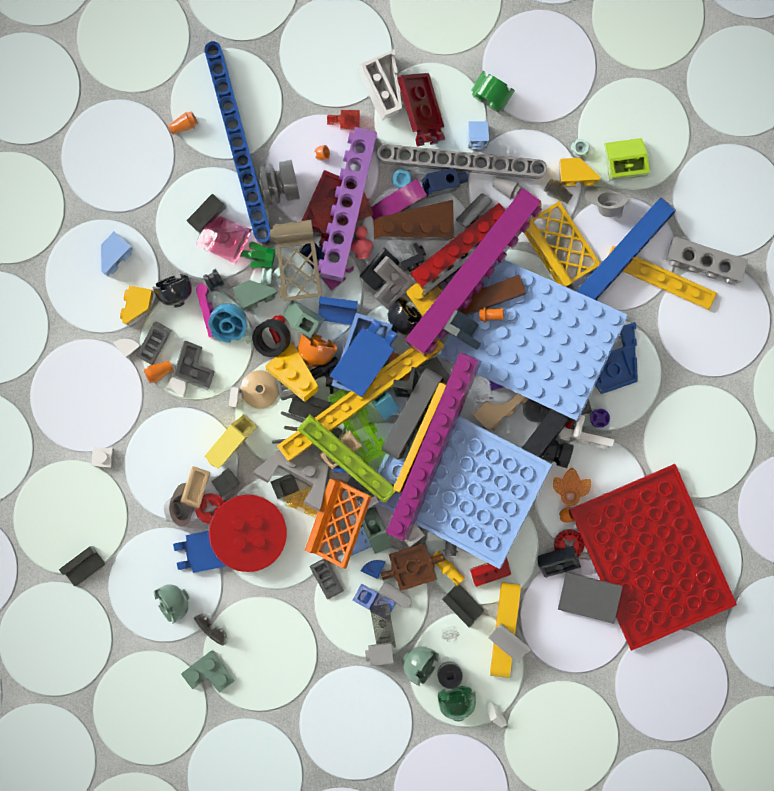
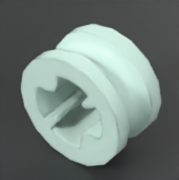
[261,267,273,285]

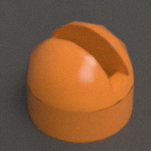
[314,145,330,161]
[559,507,574,523]

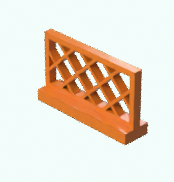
[305,479,372,569]

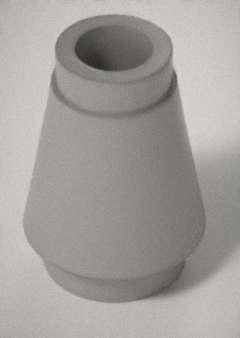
[492,177,522,200]

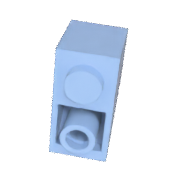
[468,121,489,151]
[101,231,133,276]

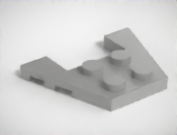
[253,444,329,512]

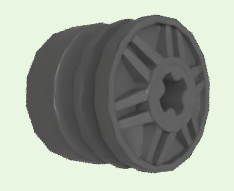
[259,159,300,206]

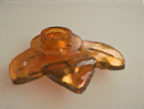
[553,468,591,506]

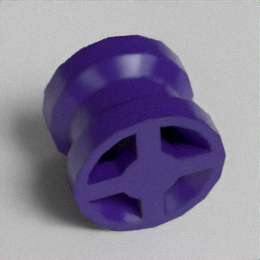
[590,409,610,428]

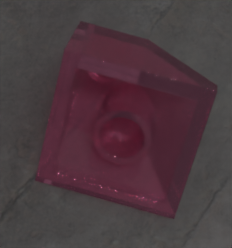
[195,216,252,264]

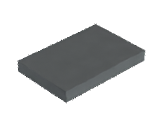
[558,572,623,624]

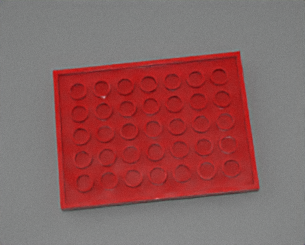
[569,463,737,651]

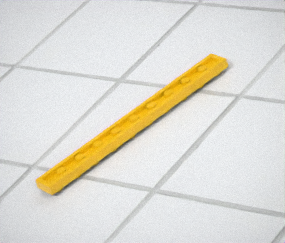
[277,340,445,462]

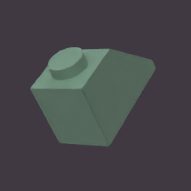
[362,506,393,554]

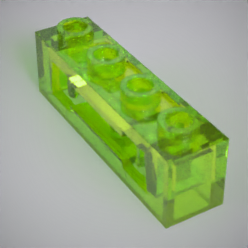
[328,389,385,463]

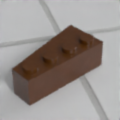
[373,200,454,241]

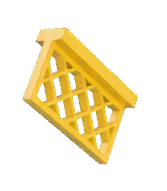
[524,201,601,287]

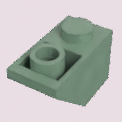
[232,280,278,311]
[283,300,325,338]

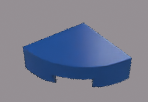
[360,560,386,579]

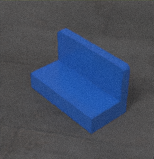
[318,296,358,325]

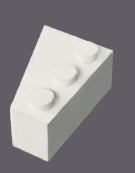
[357,49,402,121]

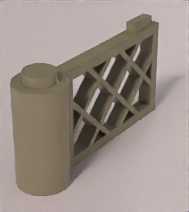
[270,220,322,302]

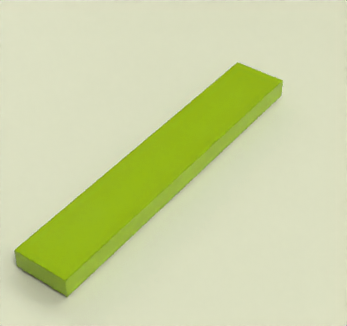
[297,414,396,504]

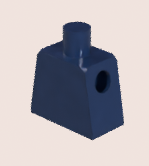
[421,168,468,199]

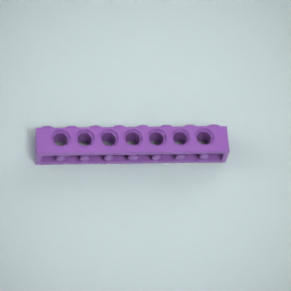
[317,127,377,282]

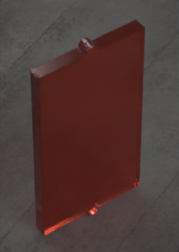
[310,188,374,235]

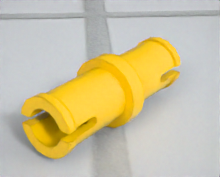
[432,550,465,586]

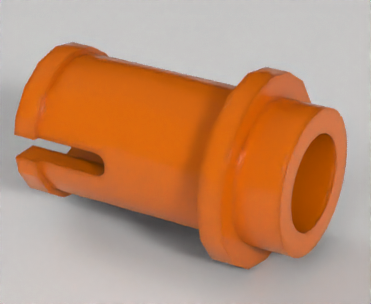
[479,307,504,323]

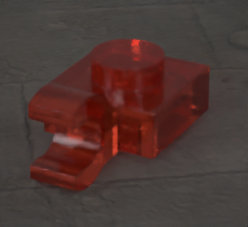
[327,110,360,130]

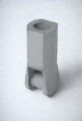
[379,581,412,608]

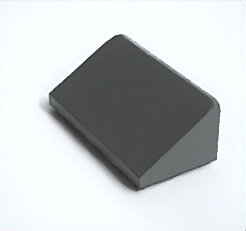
[456,193,492,229]

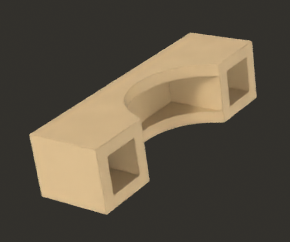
[473,393,529,431]

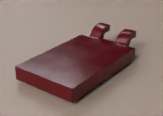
[397,73,446,147]
[301,170,356,247]

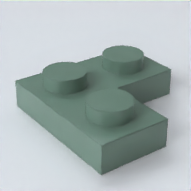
[181,650,235,693]

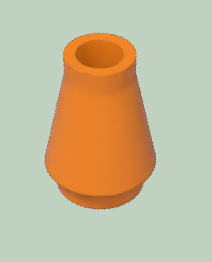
[168,111,198,135]
[144,360,174,384]

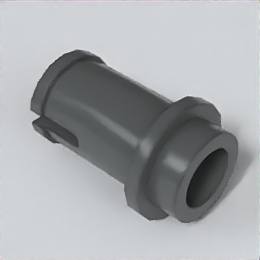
[443,541,458,556]

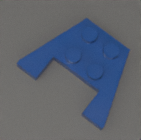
[595,322,638,394]

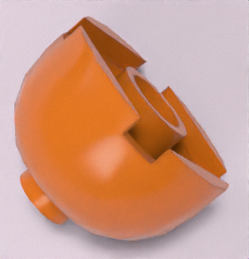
[298,334,338,367]

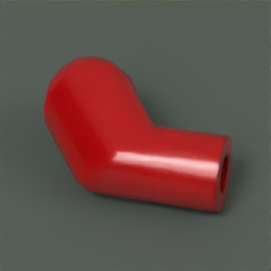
[269,315,285,344]

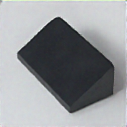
[359,247,400,290]
[537,546,581,578]

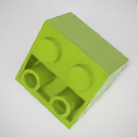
[604,138,650,181]

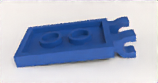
[330,319,398,397]
[173,531,226,573]

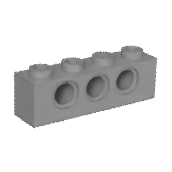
[666,236,748,285]

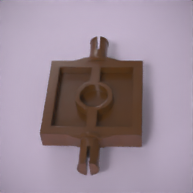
[381,542,445,591]

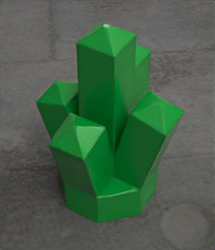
[235,241,275,269]

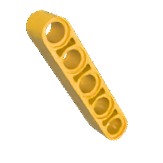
[490,582,521,678]

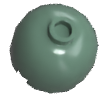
[153,584,190,624]
[403,646,439,686]

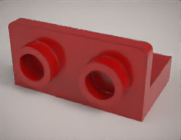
[469,557,511,587]

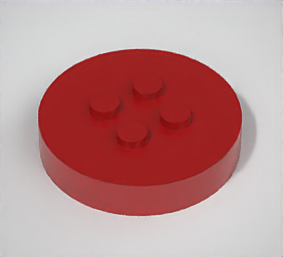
[208,495,287,572]

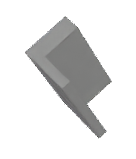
[488,623,532,663]

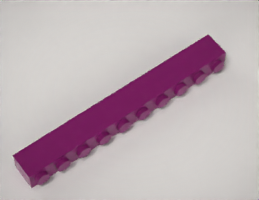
[405,188,542,357]
[386,353,482,541]

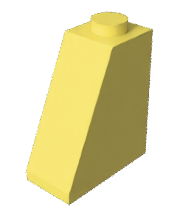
[204,414,258,469]

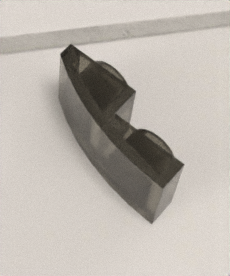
[194,613,228,646]

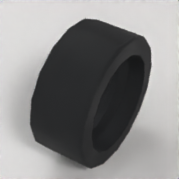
[252,319,291,357]

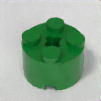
[471,71,515,112]

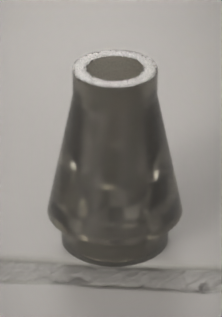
[543,178,573,204]

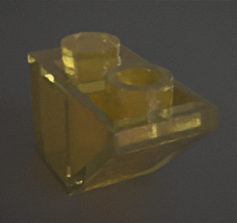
[284,486,325,517]

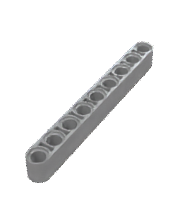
[378,144,547,179]

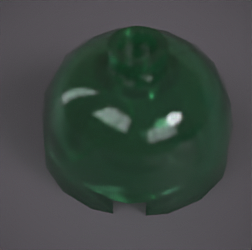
[437,686,476,722]

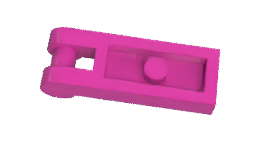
[196,284,215,339]

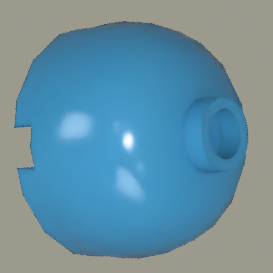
[208,303,247,343]

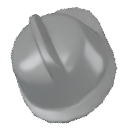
[584,187,629,218]
[163,483,195,527]

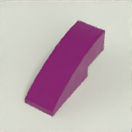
[367,179,427,220]

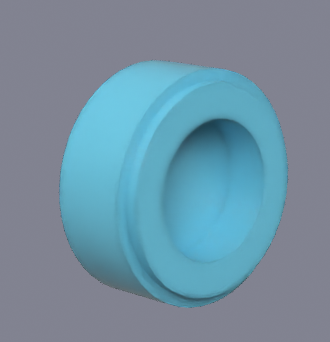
[392,169,411,189]

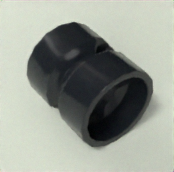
[523,399,550,422]
[541,440,574,469]
[437,661,463,689]

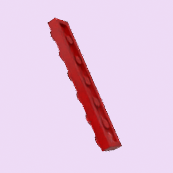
[410,203,505,289]

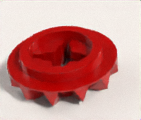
[195,493,224,524]
[554,529,584,557]

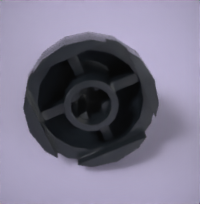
[152,273,192,308]
[387,297,422,336]

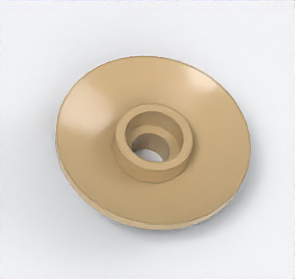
[241,370,279,408]

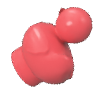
[350,226,373,259]

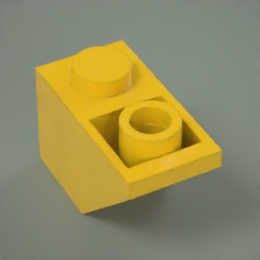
[559,158,600,187]
[120,285,154,325]

